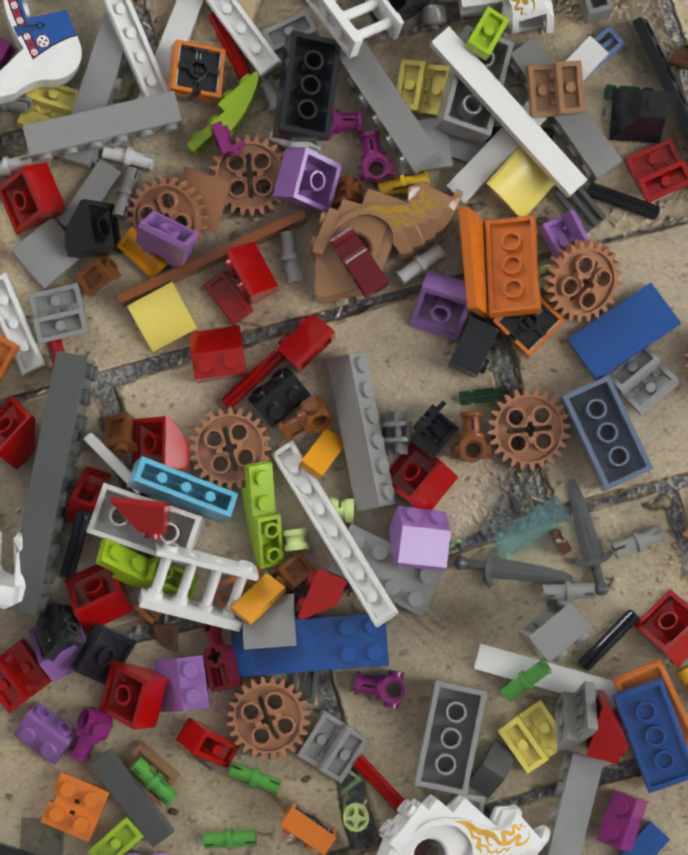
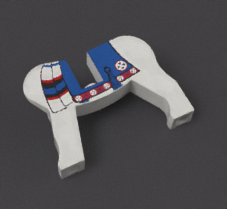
[0,0,82,104]

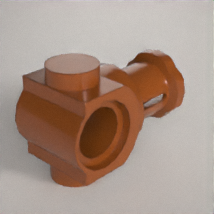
[278,394,333,442]
[454,412,491,463]

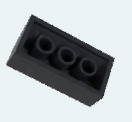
[272,30,341,142]

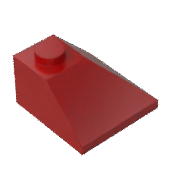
[0,395,35,470]
[133,416,190,470]
[111,497,170,540]
[634,589,688,668]

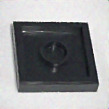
[70,622,137,684]

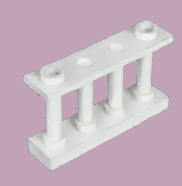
[305,0,404,59]
[138,540,259,632]

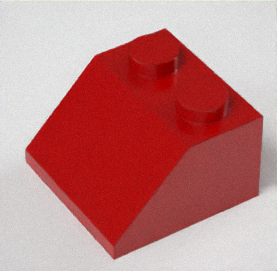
[0,163,66,234]
[277,313,335,373]
[190,325,247,383]
[390,442,458,510]
[65,564,134,633]
[99,660,169,730]
[584,690,628,765]

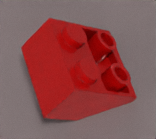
[224,242,279,304]
[295,568,347,619]

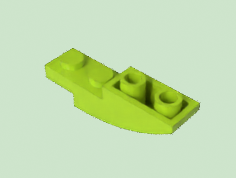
[186,71,261,158]
[242,460,284,569]
[95,538,198,600]

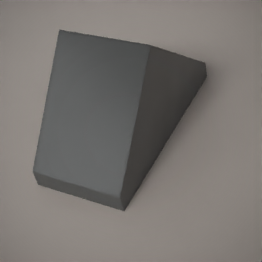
[469,739,515,798]

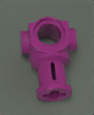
[324,108,361,141]
[357,131,395,185]
[354,670,406,709]
[68,706,113,762]

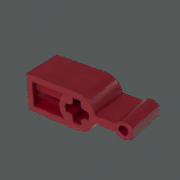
[330,227,389,299]
[203,624,242,692]

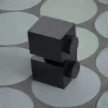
[448,317,500,378]

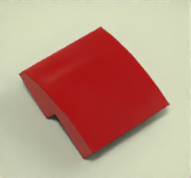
[624,138,688,204]
[0,638,52,713]

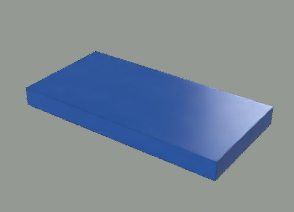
[567,283,681,380]
[612,677,688,793]

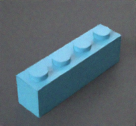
[126,456,238,523]

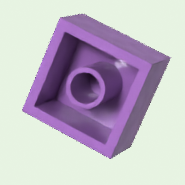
[273,147,342,213]

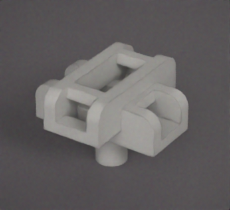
[380,410,413,455]

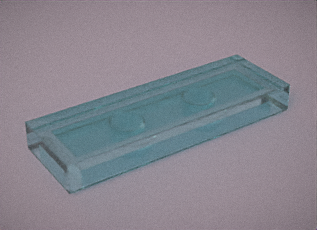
[491,495,571,559]

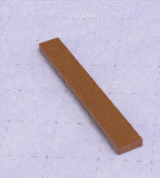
[117,209,307,307]

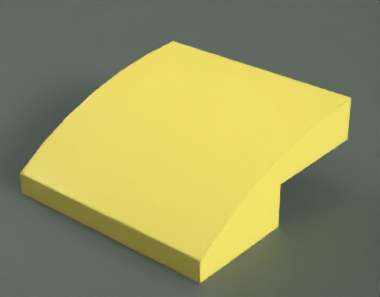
[397,59,449,117]
[17,85,79,129]
[486,146,555,217]
[127,282,198,353]
[497,698,559,774]

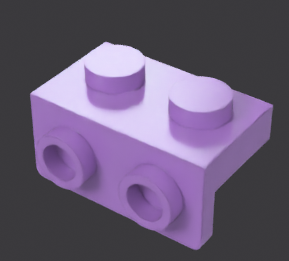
[538,209,590,265]
[13,702,77,765]

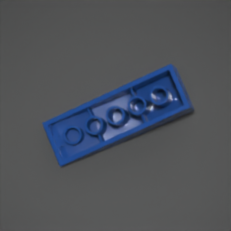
[231,614,389,677]

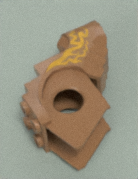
[308,181,464,304]

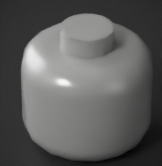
[422,4,447,29]

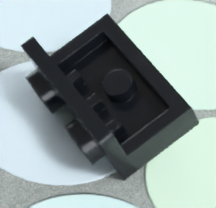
[248,367,311,428]
[410,400,459,459]
[36,601,83,661]

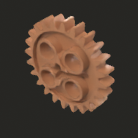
[209,134,284,218]
[127,176,208,248]
[542,238,623,323]
[486,388,571,471]
[189,407,272,491]
[226,675,311,761]

